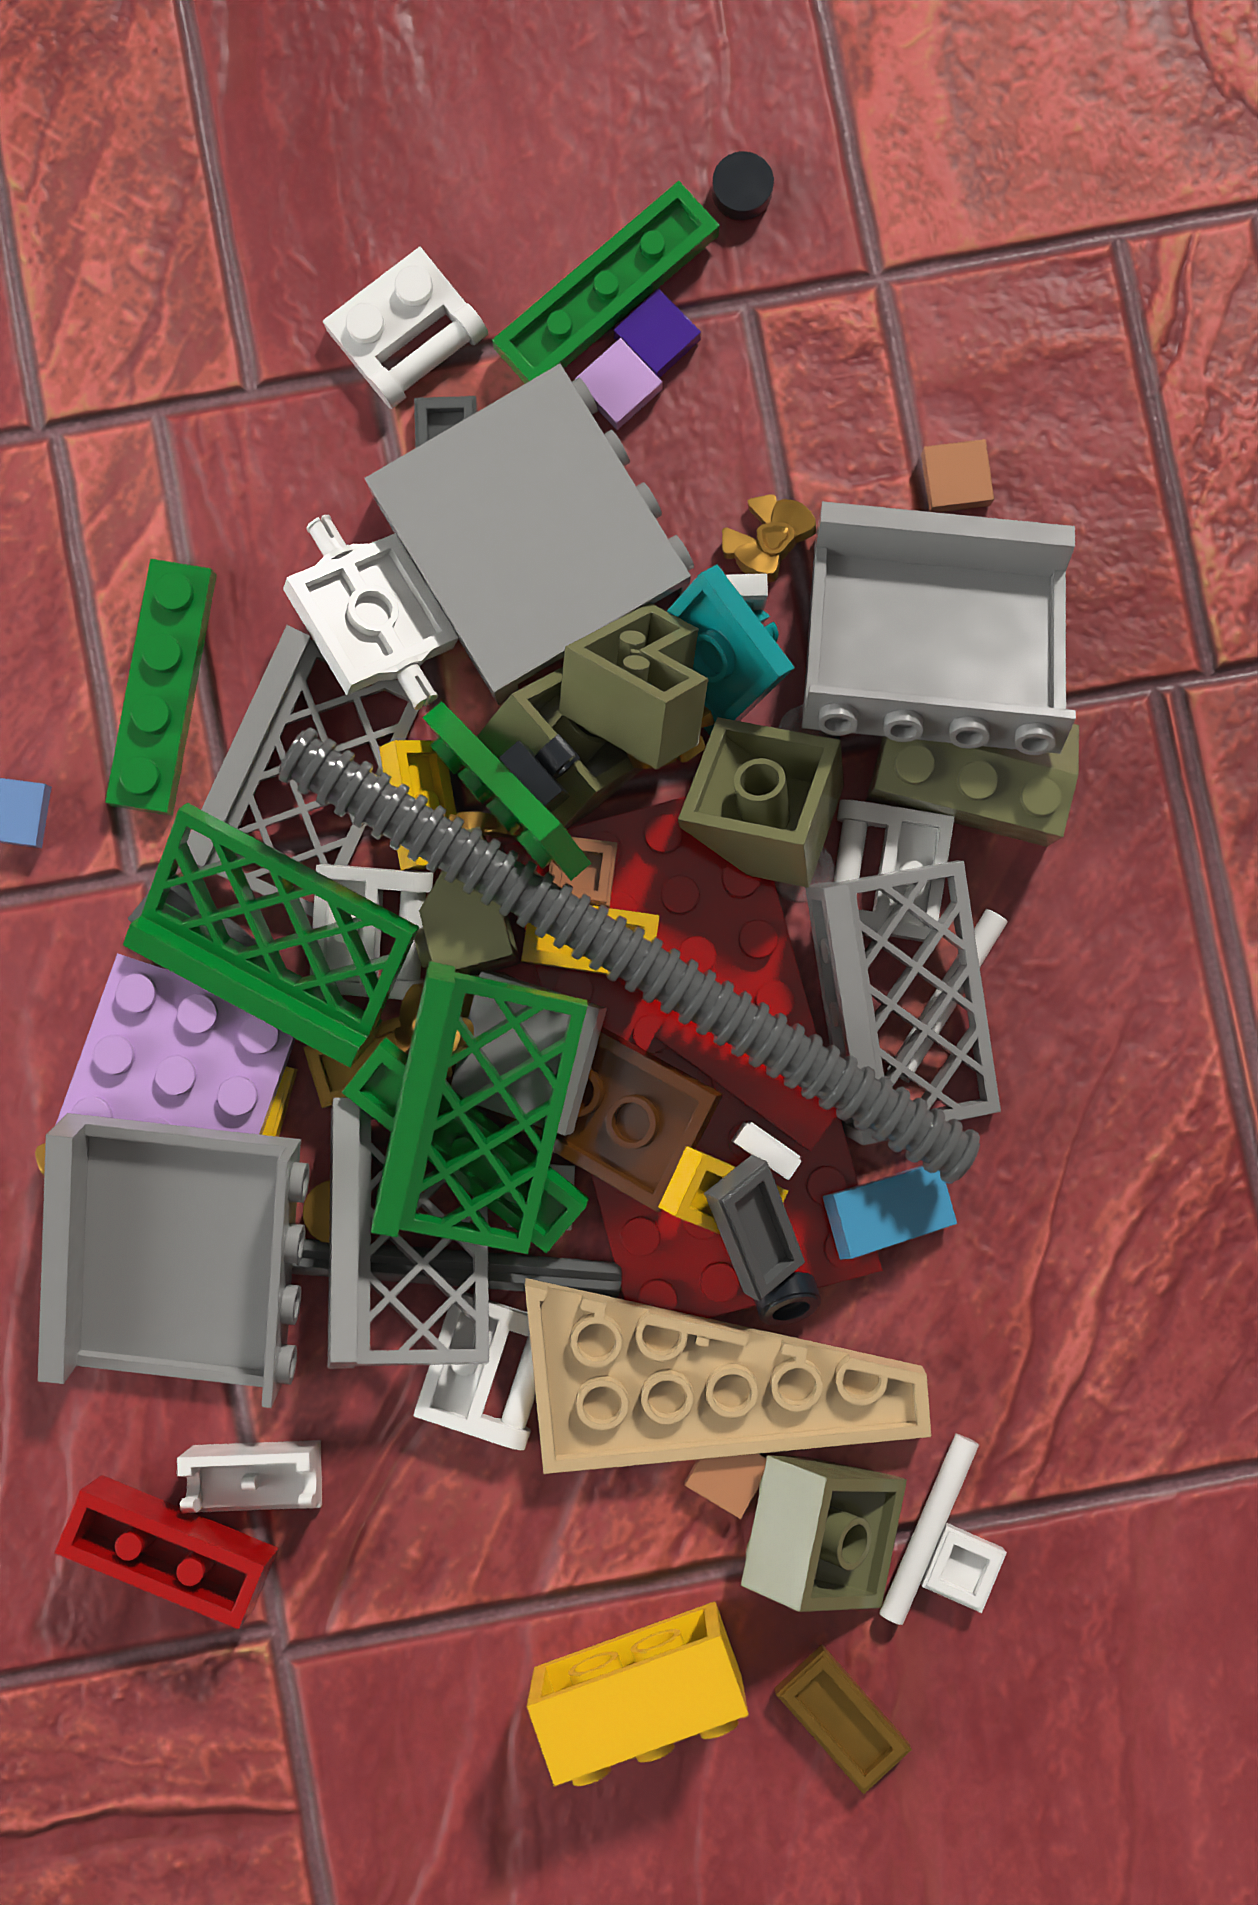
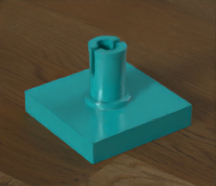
[667,564,795,735]

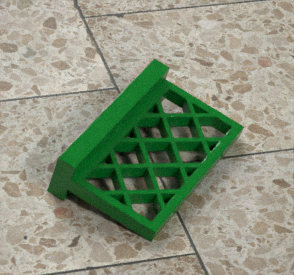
[123,802,419,1068]
[371,961,588,1254]

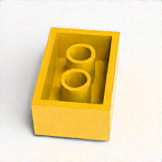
[527,1601,749,1786]

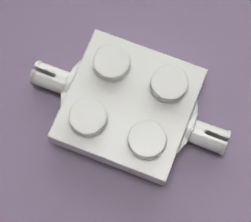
[283,515,459,710]

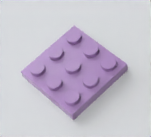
[56,953,296,1135]

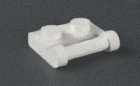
[323,246,489,409]
[833,800,955,942]
[310,864,433,1000]
[413,1289,536,1450]

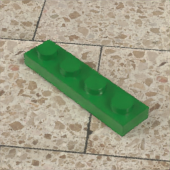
[492,181,720,384]
[105,559,217,816]
[422,701,592,881]
[341,1037,589,1253]

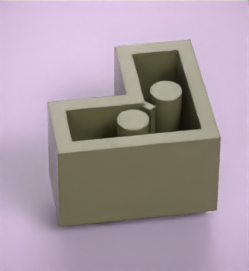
[559,603,708,769]

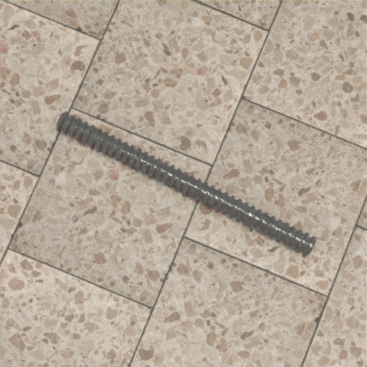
[279,727,980,1184]

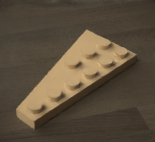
[525,1278,931,1474]

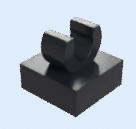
[499,734,581,813]

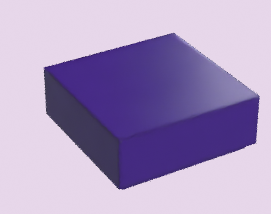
[614,288,701,378]

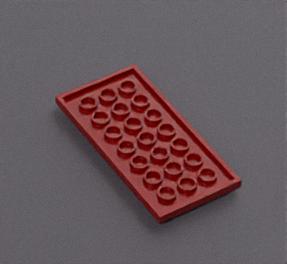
[503,796,883,1318]

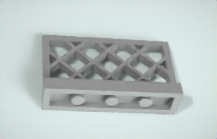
[187,625,419,917]
[805,860,1001,1145]
[328,1098,489,1369]

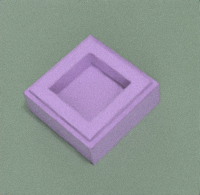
[575,338,662,430]

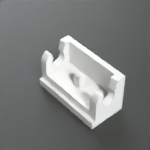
[177,1440,322,1513]

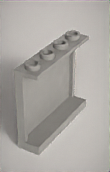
[365,364,694,705]
[802,501,1076,755]
[38,1113,310,1408]

